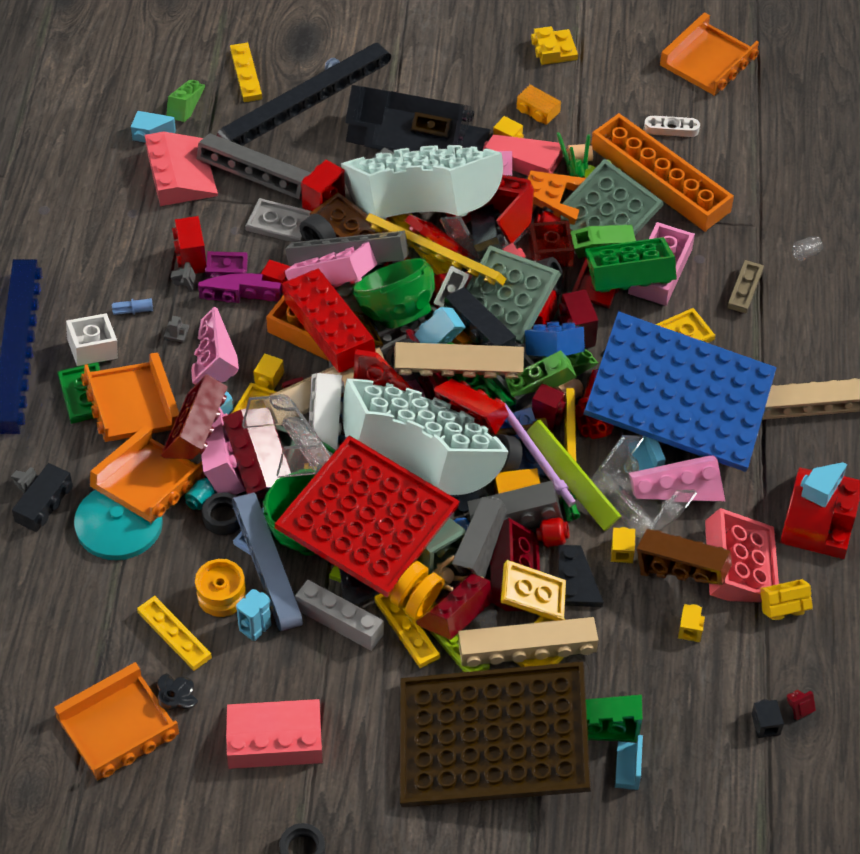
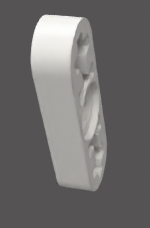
[644,116,700,137]

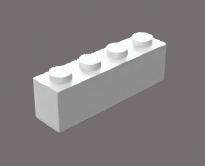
[306,373,344,461]

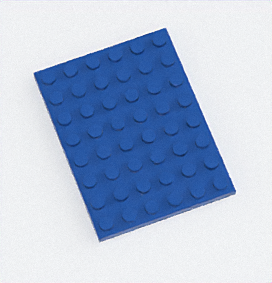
[583,311,777,472]

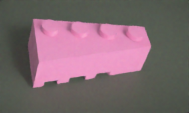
[201,407,246,495]

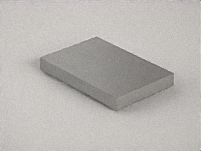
[245,198,312,242]

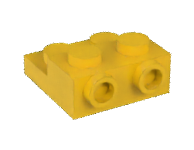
[531,26,578,65]

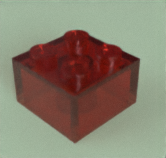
[529,220,574,267]

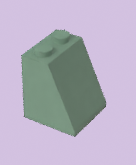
[417,518,466,575]

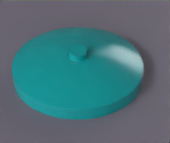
[74,490,163,560]

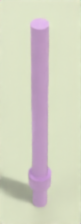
[505,403,576,507]

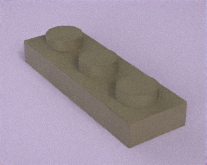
[727,260,764,314]

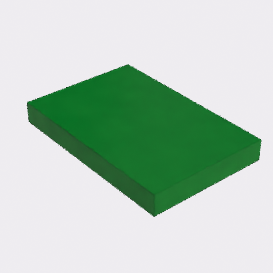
[57,362,100,424]

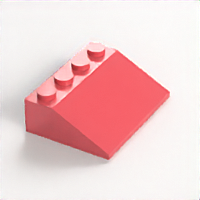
[145,132,218,206]
[705,508,779,602]
[226,699,323,769]

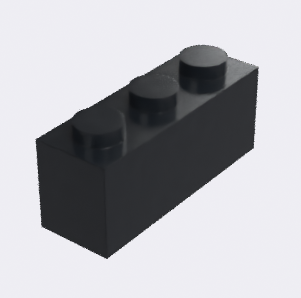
[12,463,73,532]

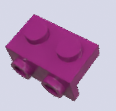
[205,251,248,278]

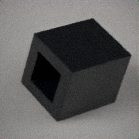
[751,699,784,738]

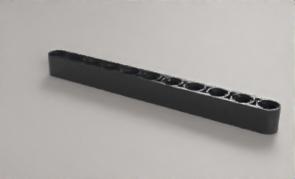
[217,43,392,146]

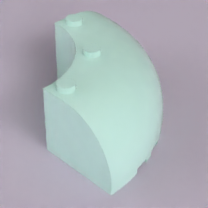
[341,145,503,220]
[342,379,508,495]

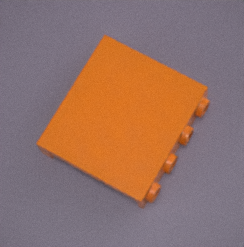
[660,12,759,96]
[81,352,179,442]
[90,425,206,523]
[54,662,179,781]

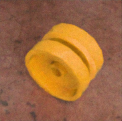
[195,559,246,617]
[390,561,445,620]

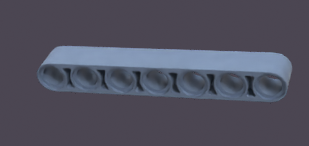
[232,492,303,631]

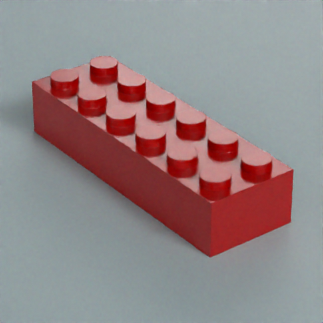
[282,268,376,373]

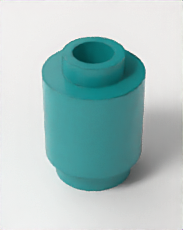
[185,478,215,510]

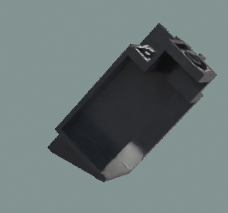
[345,85,491,152]

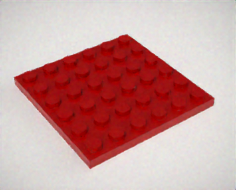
[274,435,460,598]

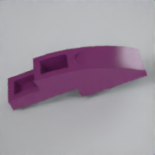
[198,273,282,303]

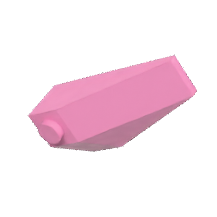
[191,307,239,385]

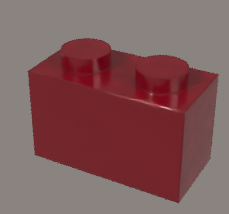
[532,383,566,433]

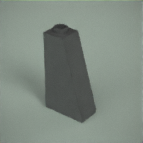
[452,496,507,578]

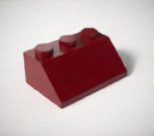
[416,573,493,640]

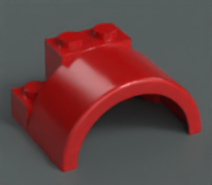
[780,467,860,559]

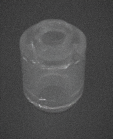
[792,236,823,261]

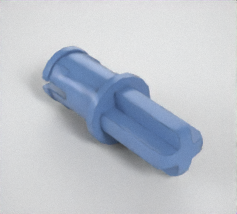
[112,298,153,315]

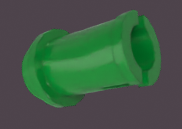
[559,492,580,521]

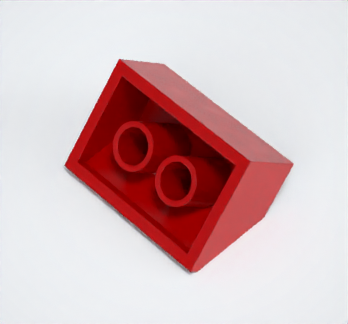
[434,379,509,435]

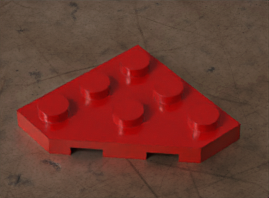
[405,214,475,260]
[353,349,414,391]

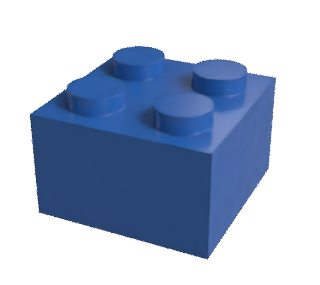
[525,322,585,357]

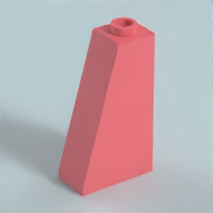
[483,135,563,176]

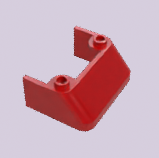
[445,175,534,244]

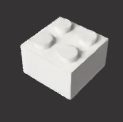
[66,313,118,366]

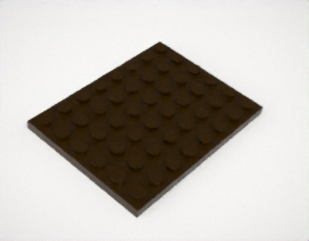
[400,661,591,807]

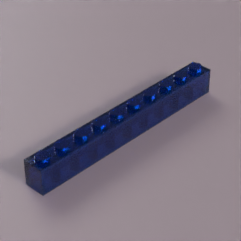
[0,259,42,434]

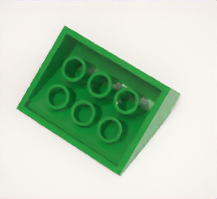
[585,237,677,292]

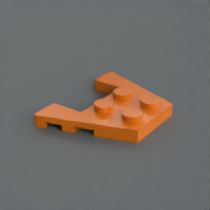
[528,171,586,225]

